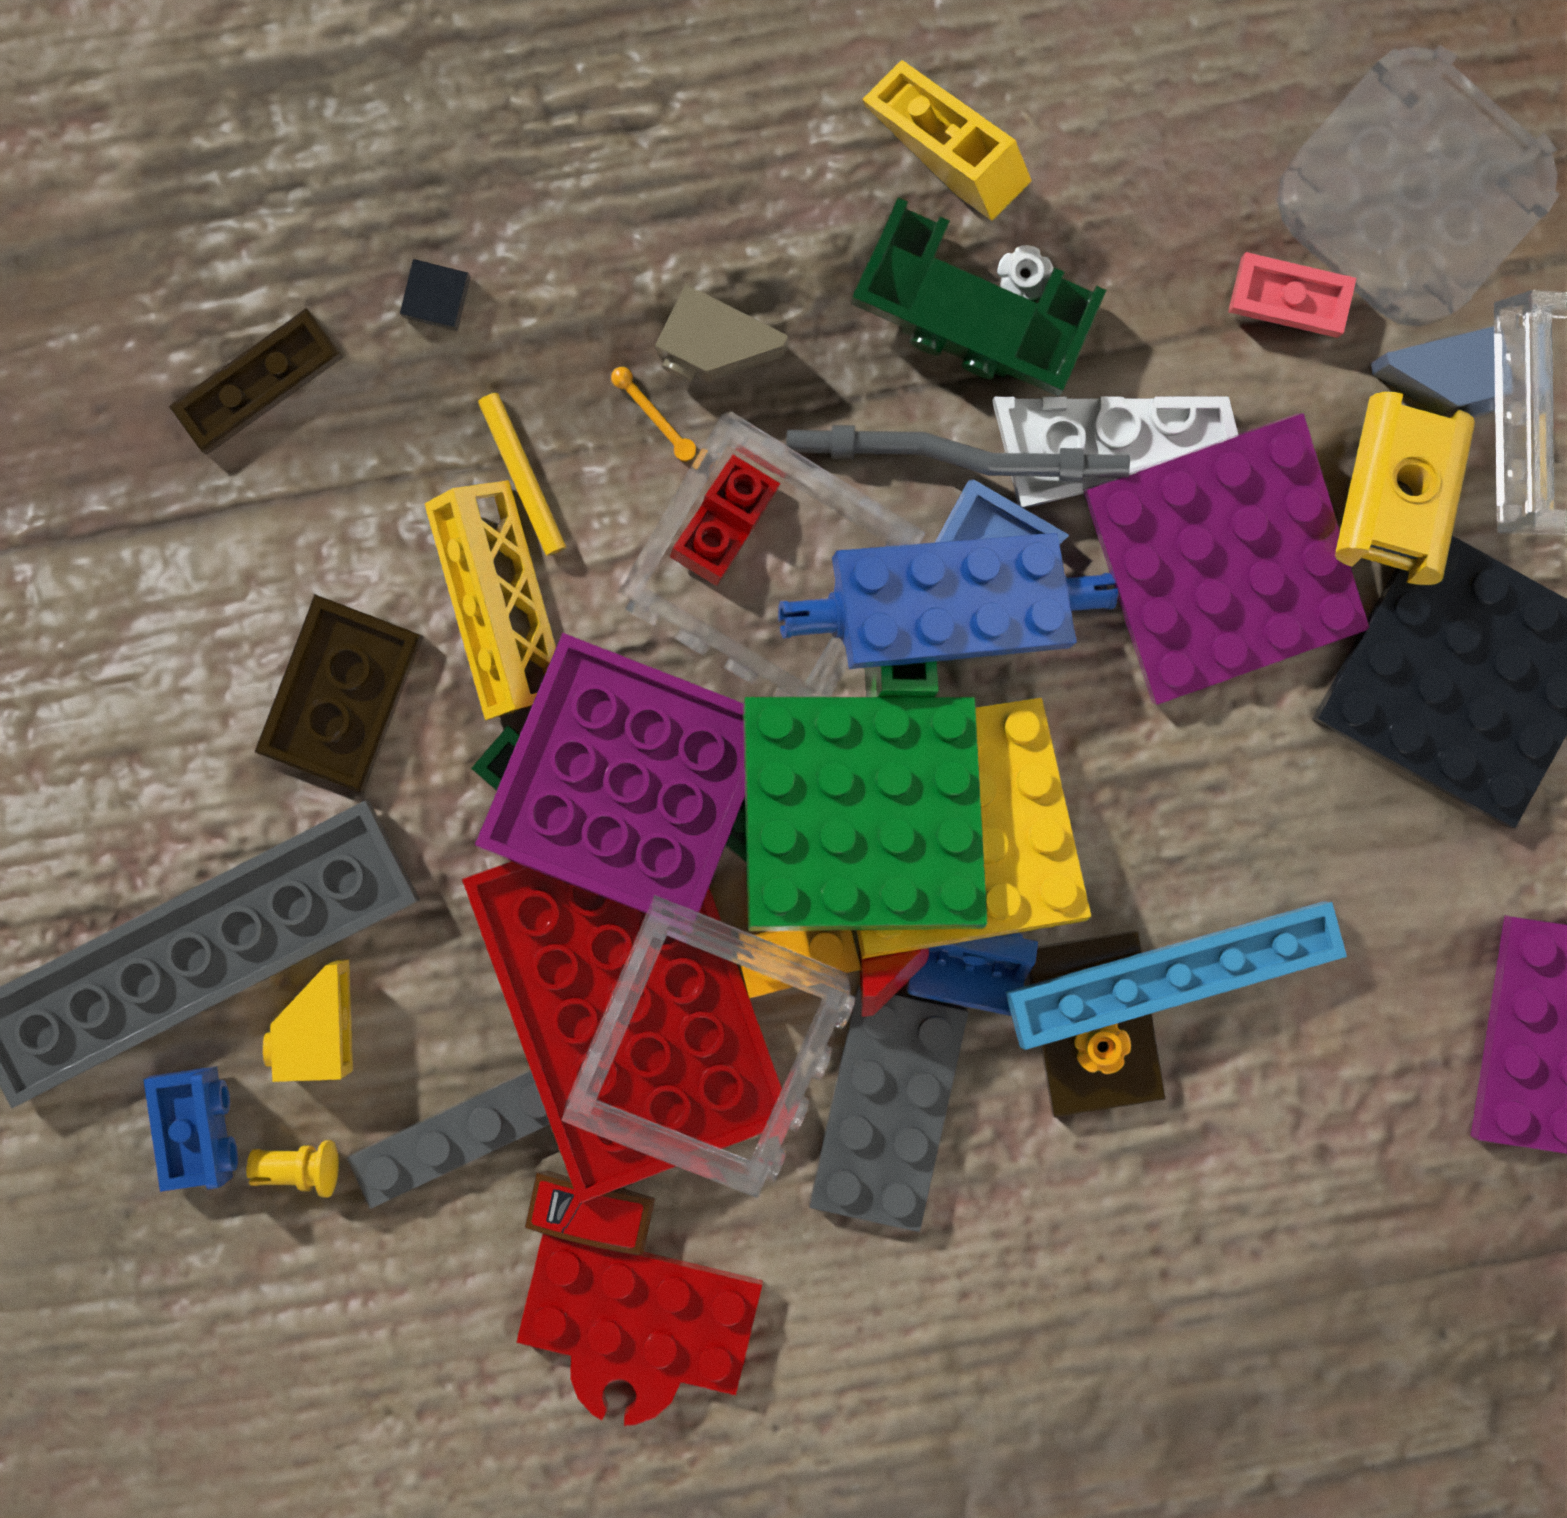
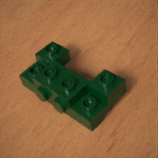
[851,197,1107,397]

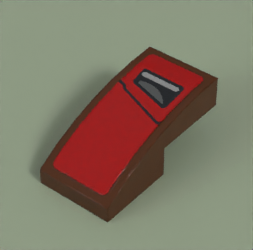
[525,1170,655,1255]

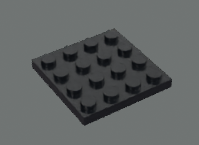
[1312,535,1567,828]

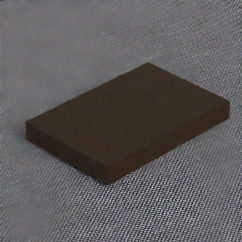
[255,594,424,793]
[1029,931,1166,1118]

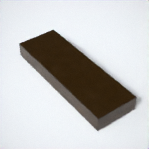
[169,308,343,455]

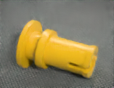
[246,1140,339,1198]

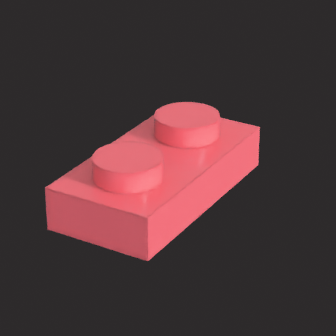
[1228,252,1357,338]

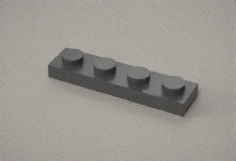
[347,1070,550,1209]

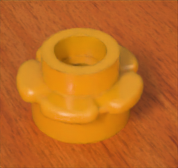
[1074,1024,1131,1074]

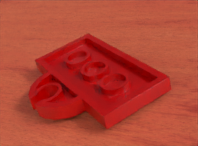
[516,1233,763,1426]

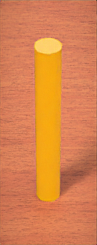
[478,393,567,556]

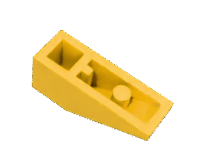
[862,60,1032,221]

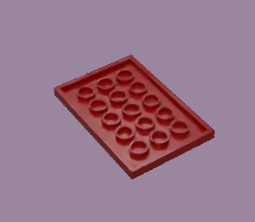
[462,861,794,1204]

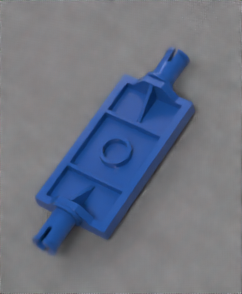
[778,533,1118,669]

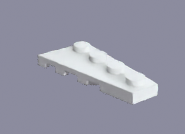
[992,397,1238,509]

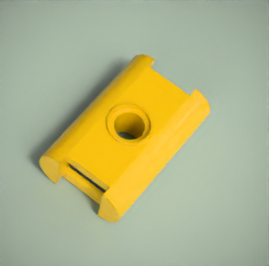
[1335,392,1475,585]

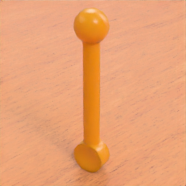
[611,367,696,462]

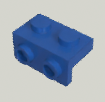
[907,933,1038,1016]
[143,1066,238,1192]

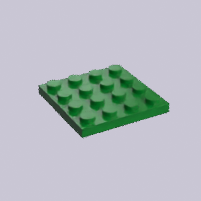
[743,697,987,931]

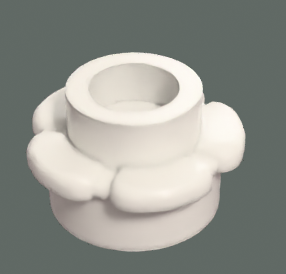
[997,245,1053,301]

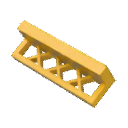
[424,480,556,720]

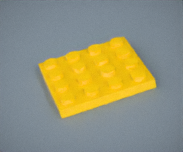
[857,698,1091,959]

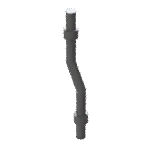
[786,425,1130,483]

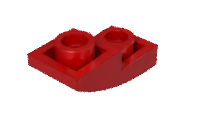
[669,454,781,586]

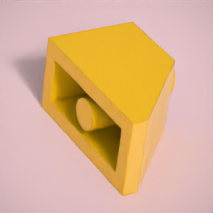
[263,959,353,1082]

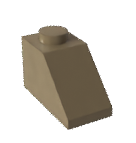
[655,284,788,382]

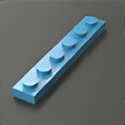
[1005,901,1347,1050]

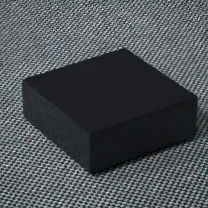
[400,259,471,331]

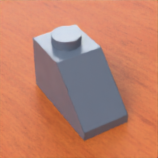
[1370,325,1514,418]

